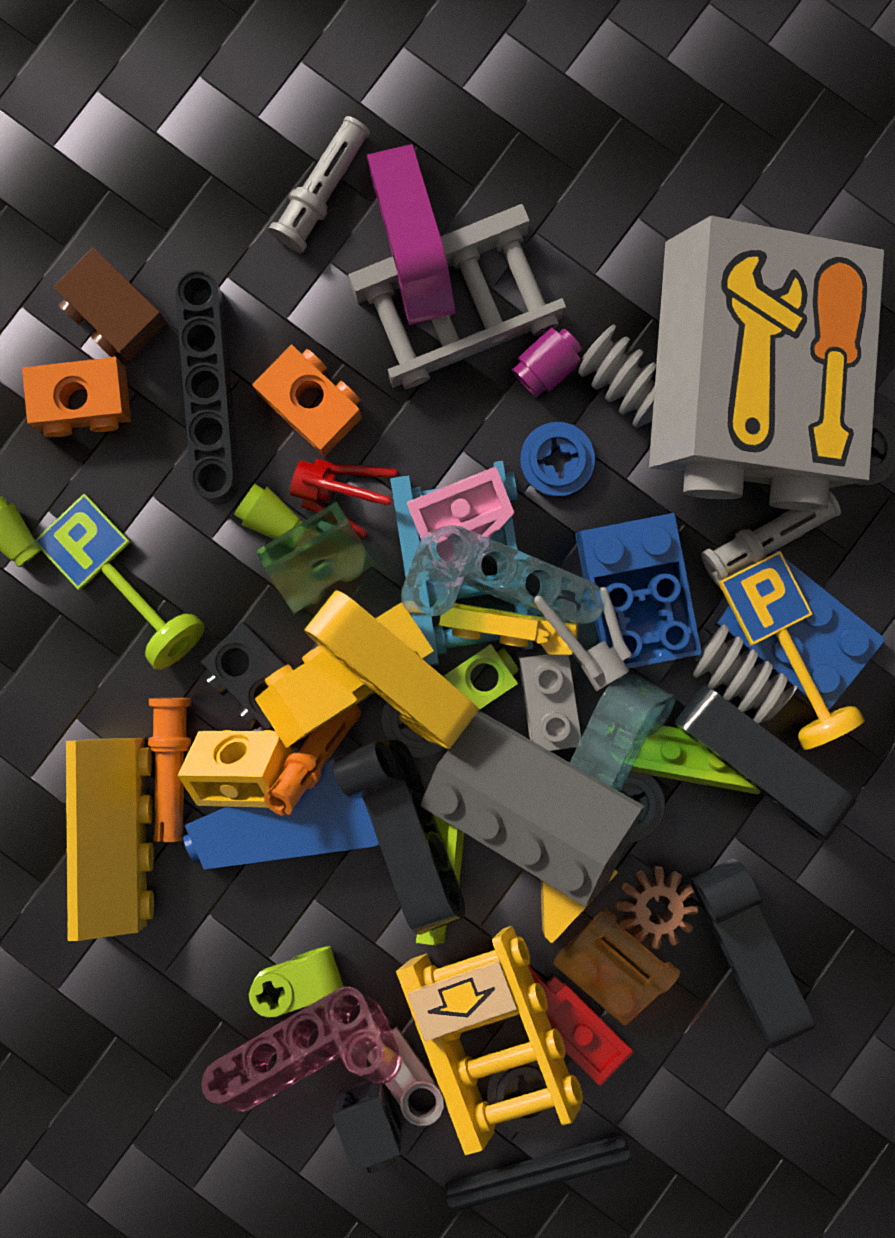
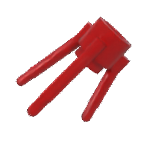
[290,459,399,538]

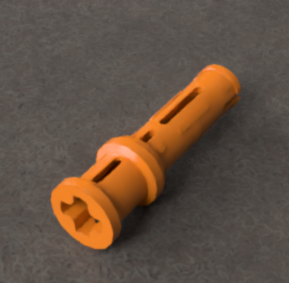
[148,698,191,842]

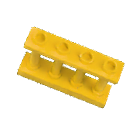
[396,926,583,1155]

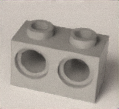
[516,648,582,751]

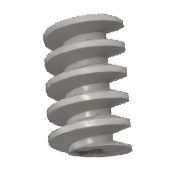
[578,324,656,429]
[692,624,798,725]

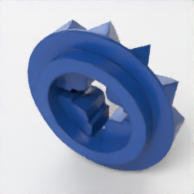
[520,422,595,497]

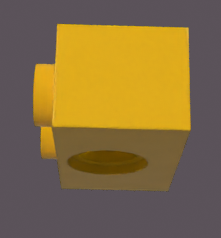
[177,730,294,808]

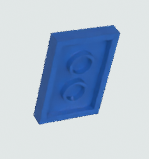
[714,550,886,711]

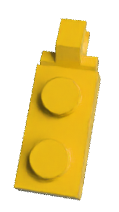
[439,603,578,655]

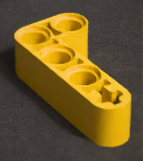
[304,590,479,749]

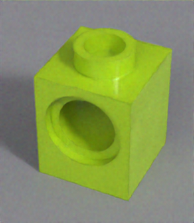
[443,644,519,710]

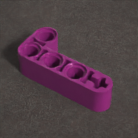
[367,144,456,325]

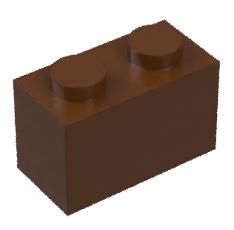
[53,247,168,362]

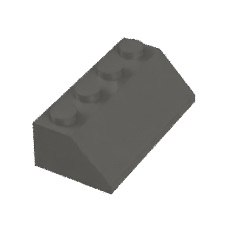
[420,710,645,906]

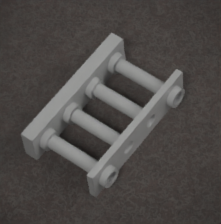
[348,204,566,389]

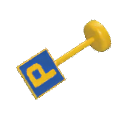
[718,551,865,750]

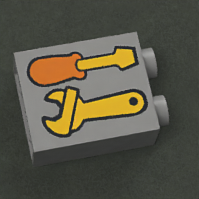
[649,216,884,511]

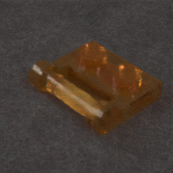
[553,907,681,1026]

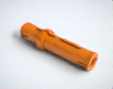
[264,704,361,816]

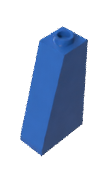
[183,753,379,870]

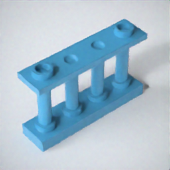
[390,461,537,666]

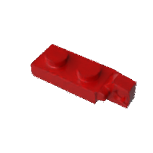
[528,965,634,1087]

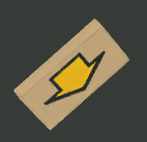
[408,959,517,1041]

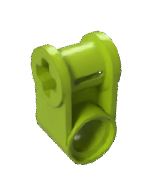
[249,946,345,1018]

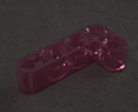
[201,987,402,1112]

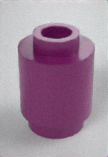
[512,328,582,397]

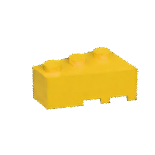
[255,602,434,748]

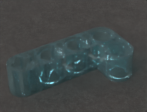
[401,525,605,624]
[570,673,676,792]

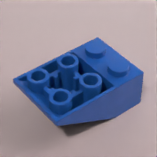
[575,513,702,669]

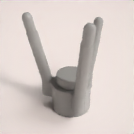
[534,587,632,691]

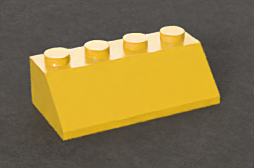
[66,738,154,941]

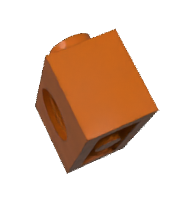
[252,344,362,457]
[22,357,132,437]

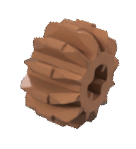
[615,865,698,949]

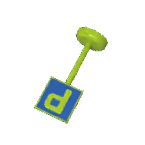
[35,494,205,670]

